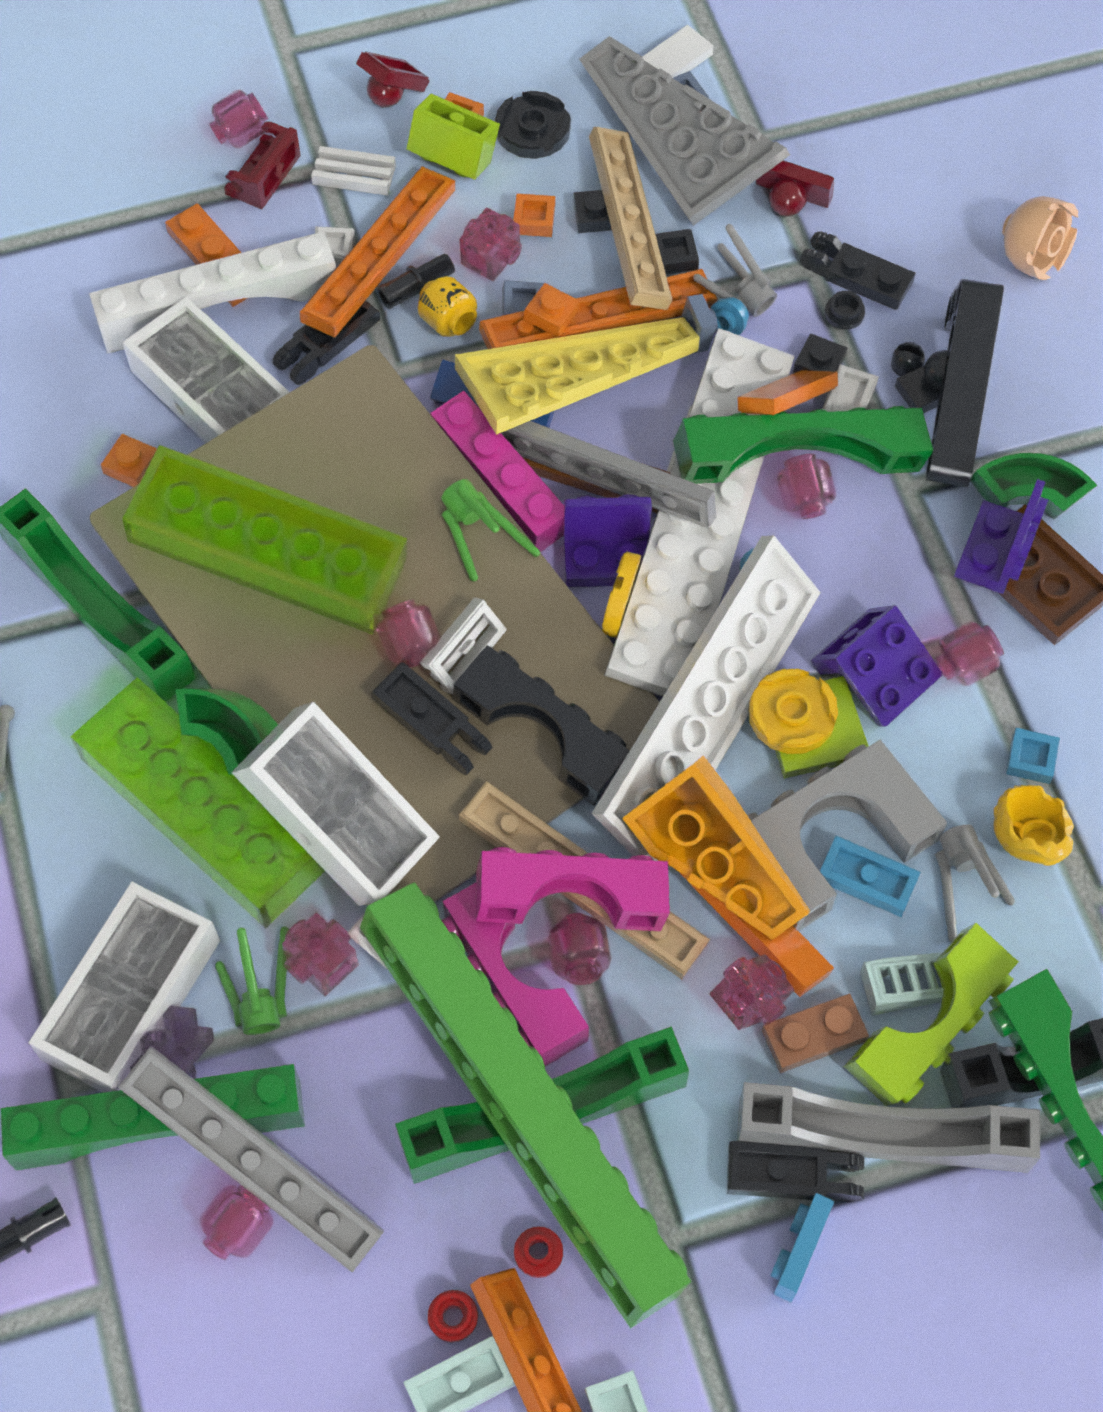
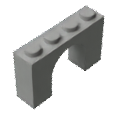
[747,739,947,931]

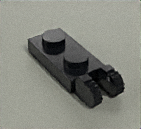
[799,231,916,310]
[272,300,380,385]
[371,662,493,775]
[726,1141,864,1202]

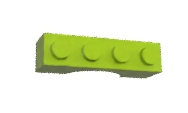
[843,923,1019,1106]

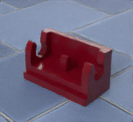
[224,121,301,210]

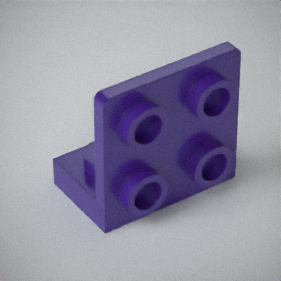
[954,479,1048,594]
[564,494,652,587]
[811,605,942,727]

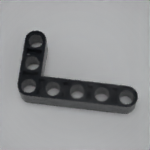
[926,279,1004,487]

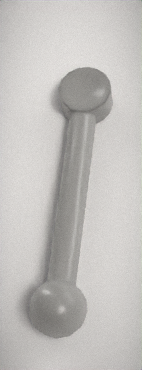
[0,705,15,793]

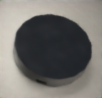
[495,91,571,159]

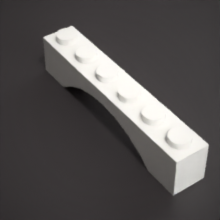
[89,231,336,354]

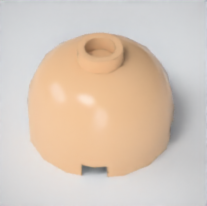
[1002,196,1078,280]

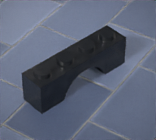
[452,645,629,806]
[940,1018,1103,1108]

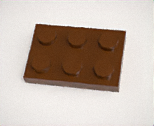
[999,504,1103,646]

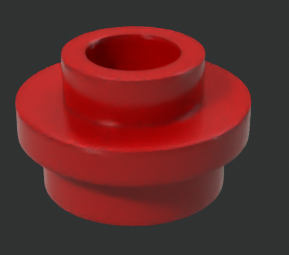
[514,1226,563,1278]
[428,1290,478,1343]

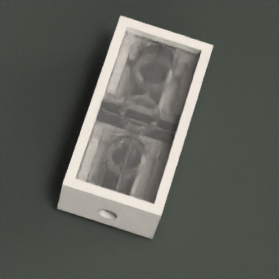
[122,296,290,443]
[232,702,440,906]
[29,882,220,1093]

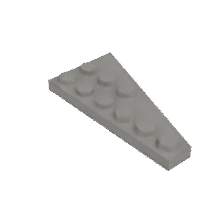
[579,36,790,226]

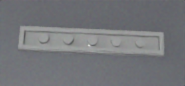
[501,421,716,528]
[118,1046,384,1272]

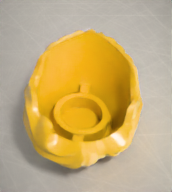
[993,785,1074,866]

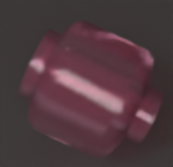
[209,89,269,149]
[777,454,836,519]
[376,599,441,668]
[935,621,1004,687]
[547,913,612,985]
[199,1184,274,1260]

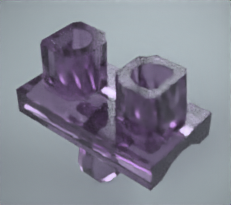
[130,1006,214,1079]

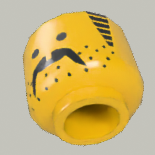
[417,276,477,337]

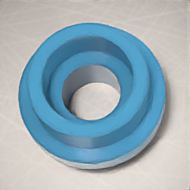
[710,297,749,335]

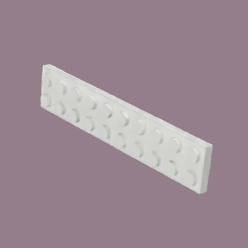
[604,328,794,696]

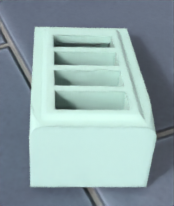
[860,952,943,1016]

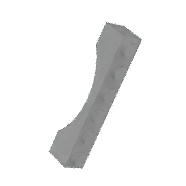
[737,1082,1040,1173]

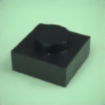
[573,190,612,233]
[655,229,699,274]
[793,333,848,373]

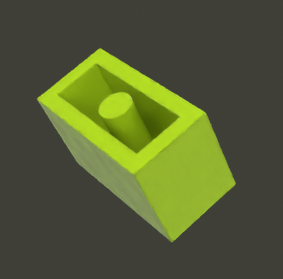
[406,93,500,180]

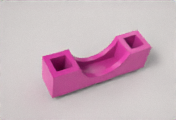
[430,391,564,552]
[476,847,670,931]
[441,883,589,1066]

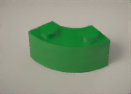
[970,453,1097,519]
[175,688,278,775]

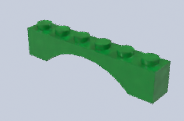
[673,406,934,484]
[0,488,196,705]
[988,969,1103,1211]
[395,1026,689,1184]
[1,1064,305,1171]

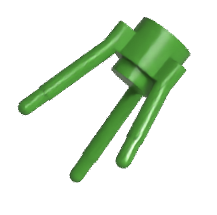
[441,479,540,582]
[215,926,289,1035]

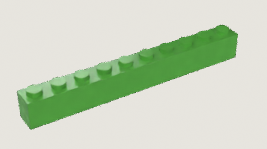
[360,882,691,1329]

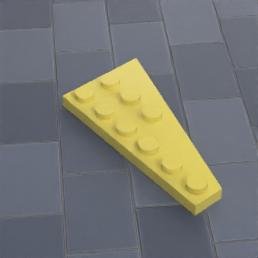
[455,317,700,435]

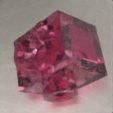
[459,207,522,282]
[282,912,359,996]
[709,954,795,1030]

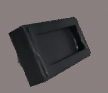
[895,350,947,413]

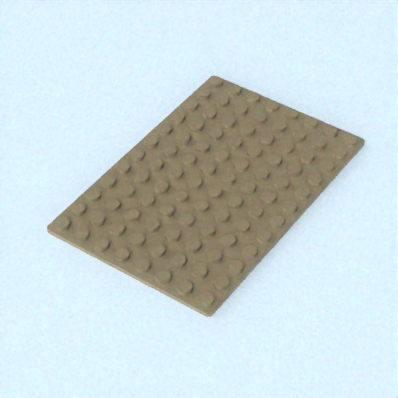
[90,345,660,902]

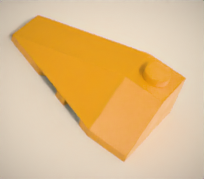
[622,755,810,940]

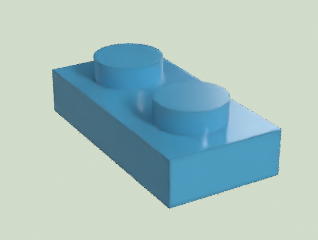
[820,836,921,918]
[770,1193,834,1303]

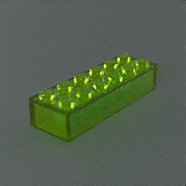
[122,445,407,635]
[70,677,325,928]

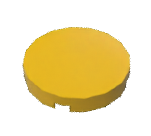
[602,551,641,638]
[748,669,838,754]

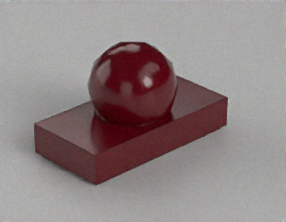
[356,51,430,108]
[756,160,835,217]

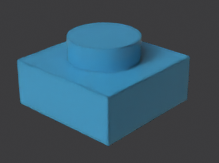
[1006,728,1060,784]

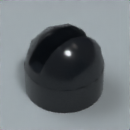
[891,342,925,377]

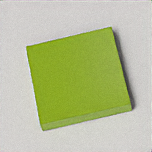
[775,676,869,779]

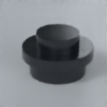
[825,291,865,330]

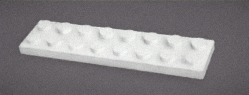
[591,535,821,861]

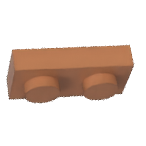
[762,994,869,1073]

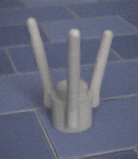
[693,224,777,317]
[935,825,1015,942]

